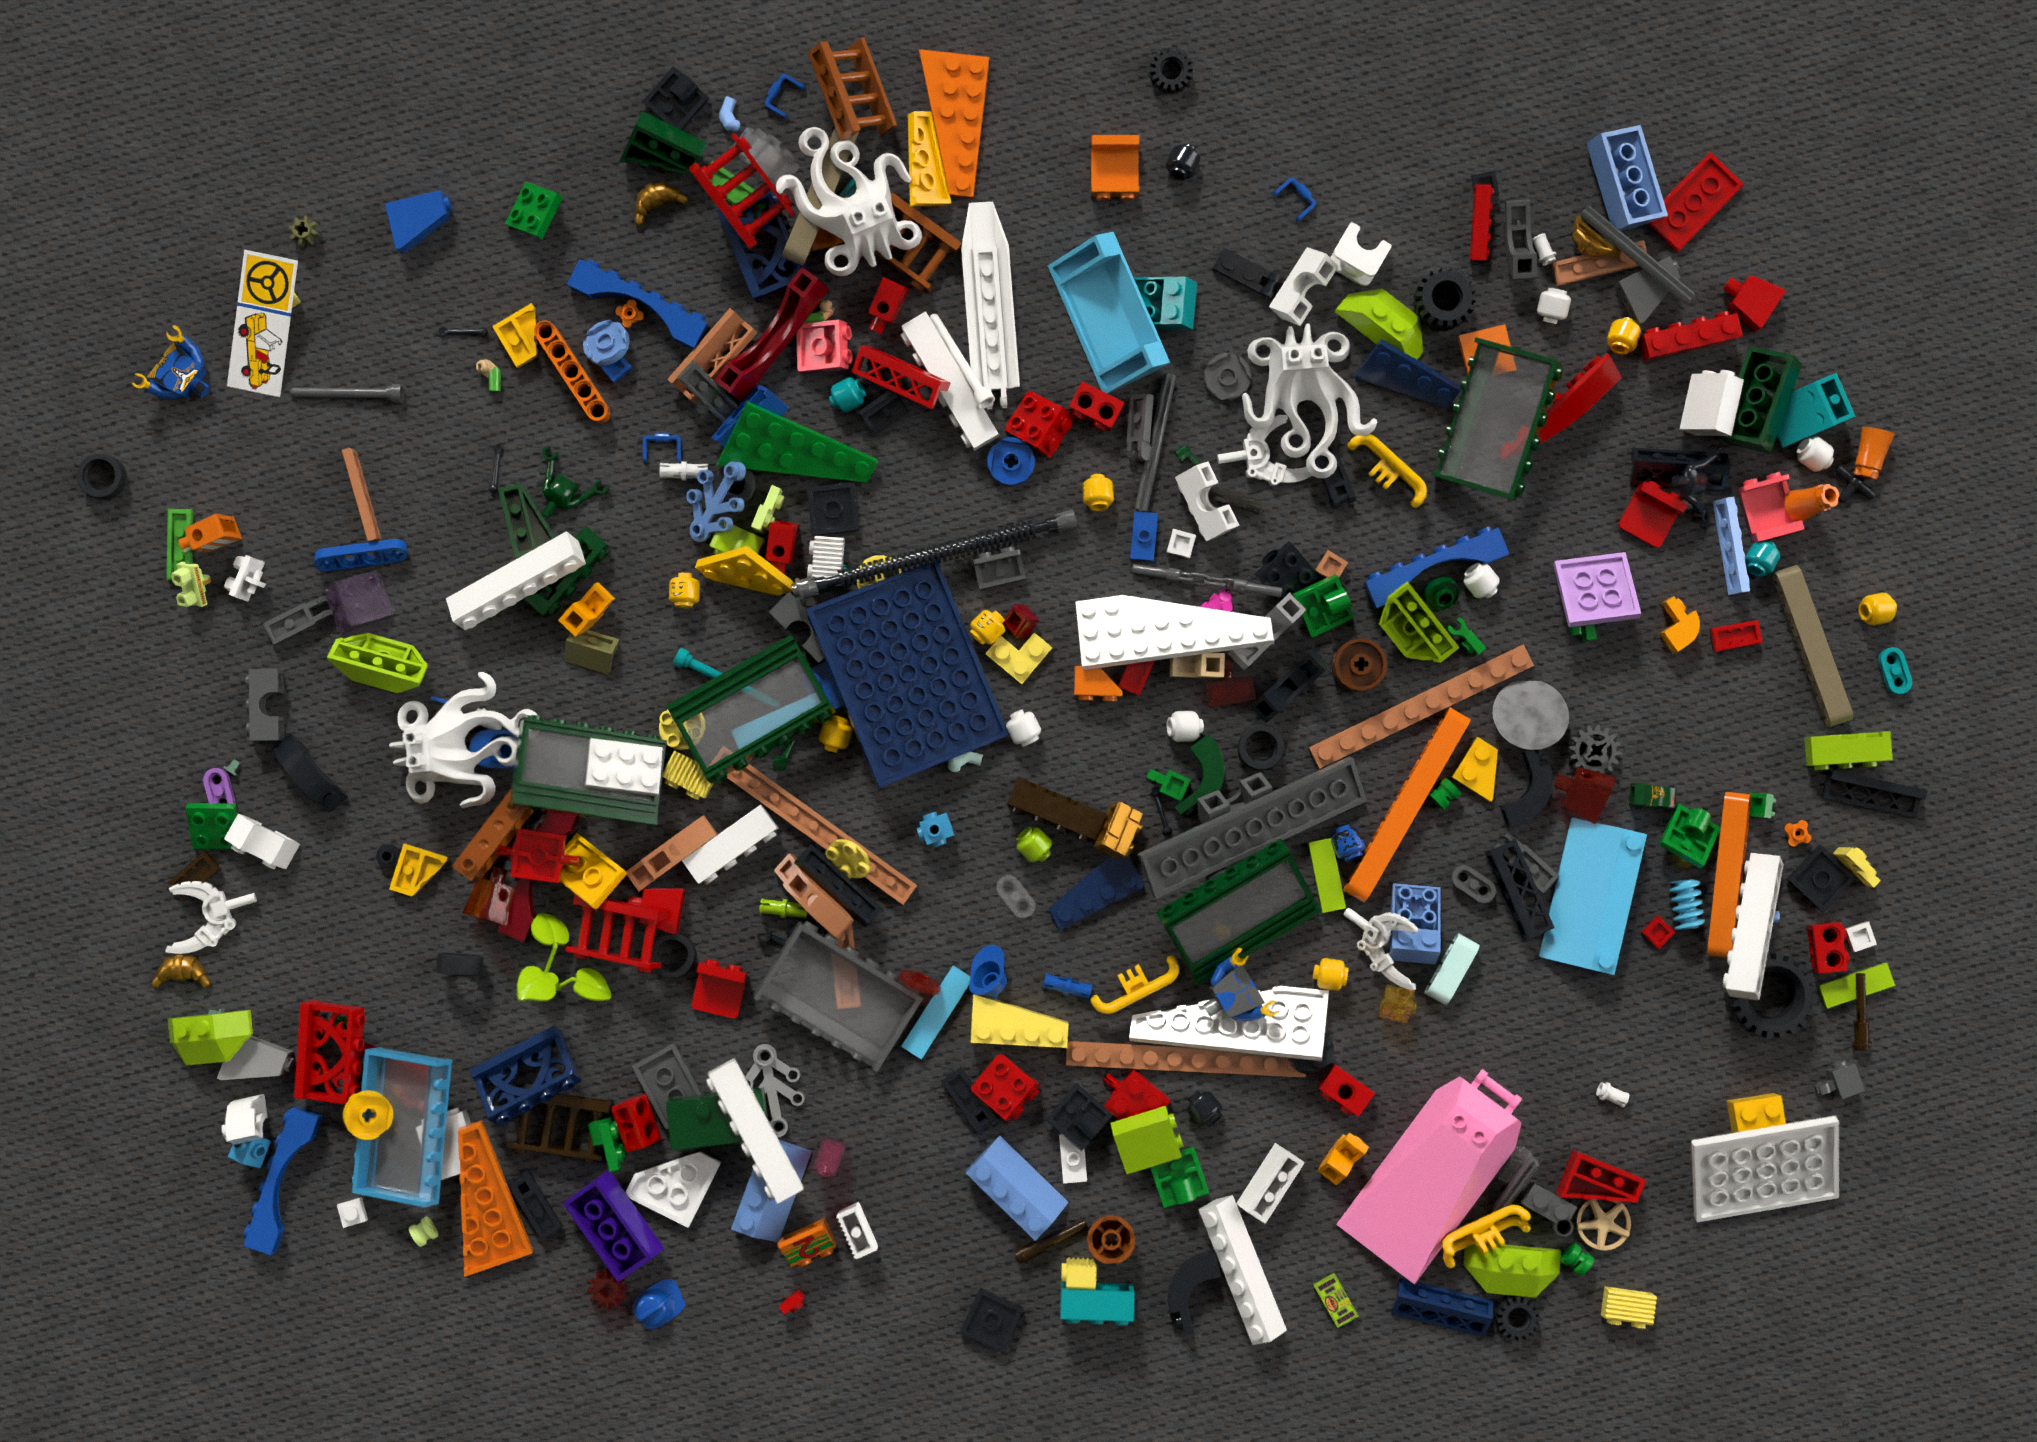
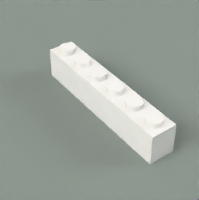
[900,311,999,451]
[446,531,586,630]
[1723,853,1784,1000]
[707,1058,804,1203]
[1199,1195,1287,1345]

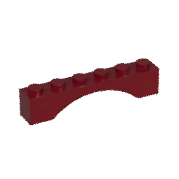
[714,267,830,402]
[497,809,579,942]

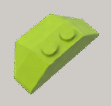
[1334,289,1423,360]
[1379,581,1459,663]
[327,633,428,693]
[168,1010,253,1066]
[1463,1243,1561,1298]

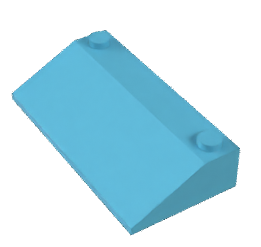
[1048,232,1170,394]
[1539,817,1647,975]

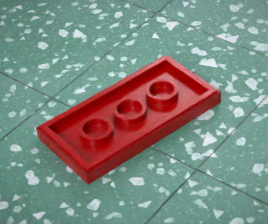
[1647,152,1744,253]

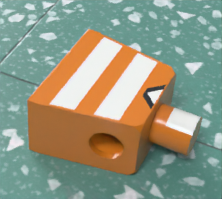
[179,514,242,552]

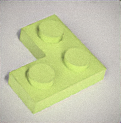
[751,485,784,535]

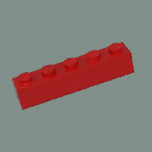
[1470,184,1493,260]

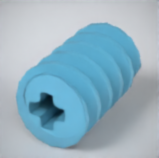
[1669,879,1705,930]

